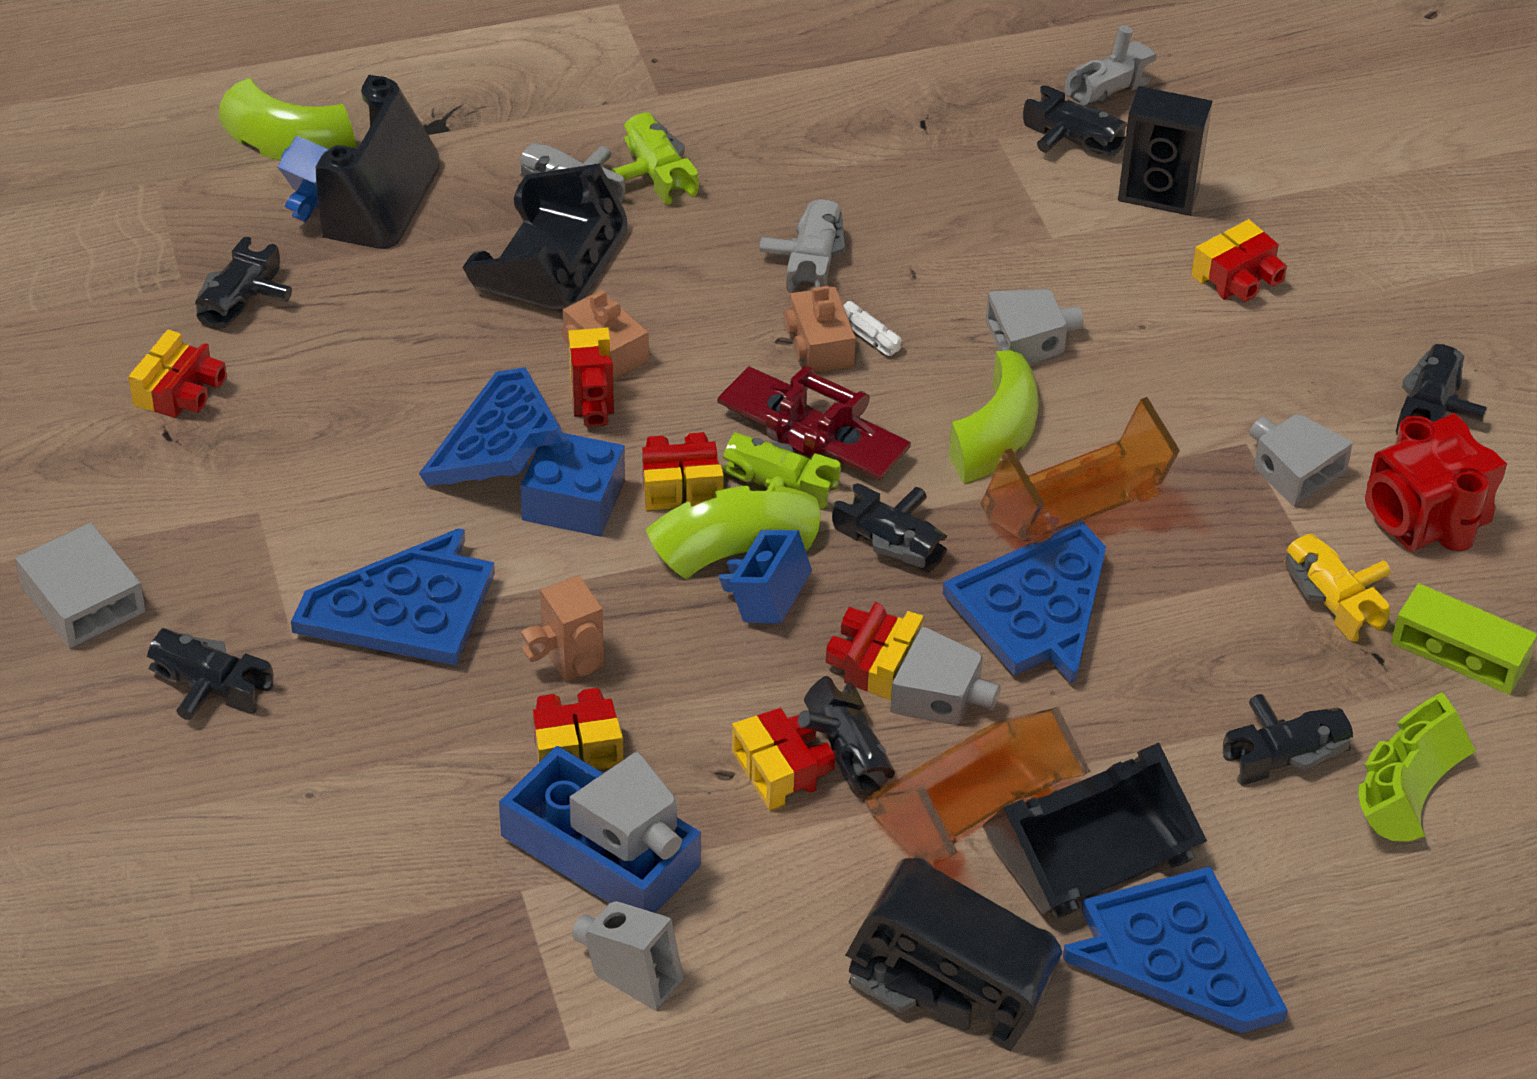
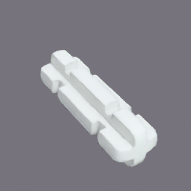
[843,301,902,356]

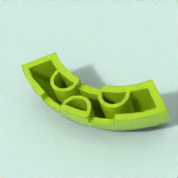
[218,77,357,161]
[949,350,1039,484]
[645,485,821,580]
[1358,692,1476,842]

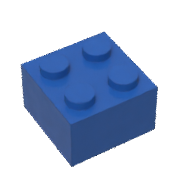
[520,433,625,537]

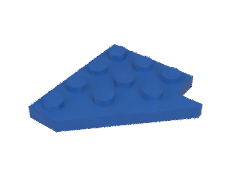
[419,367,567,486]
[942,521,1106,683]
[291,528,495,666]
[1062,866,1288,1033]

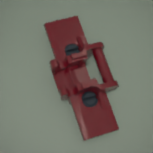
[717,366,911,480]

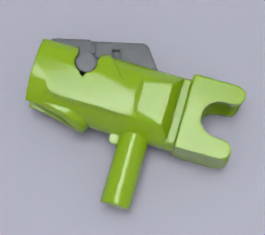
[612,112,699,205]
[722,432,841,510]

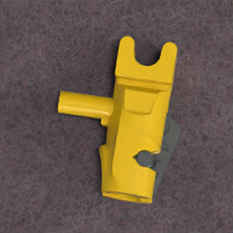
[1284,534,1391,642]

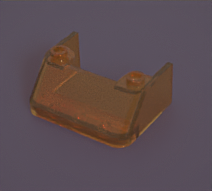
[981,397,1180,544]
[864,707,1091,865]

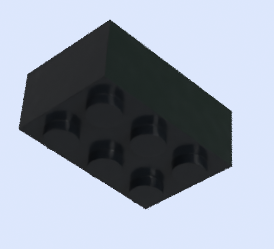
[1118,86,1213,216]

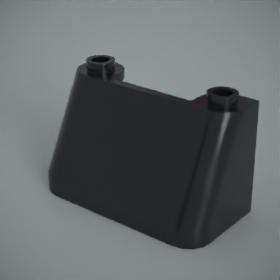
[315,75,439,249]
[462,163,627,312]
[982,743,1207,919]
[845,858,1063,1052]

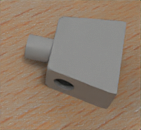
[985,289,1084,364]
[1250,414,1353,507]
[890,627,1001,725]
[570,751,682,861]
[573,901,684,1011]

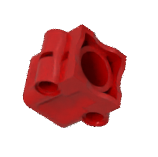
[1365,413,1507,552]

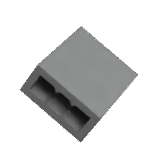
[15,522,146,649]

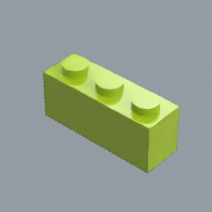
[1391,583,1537,695]

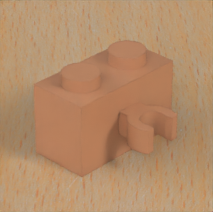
[784,286,856,373]
[562,290,649,380]
[521,575,604,682]

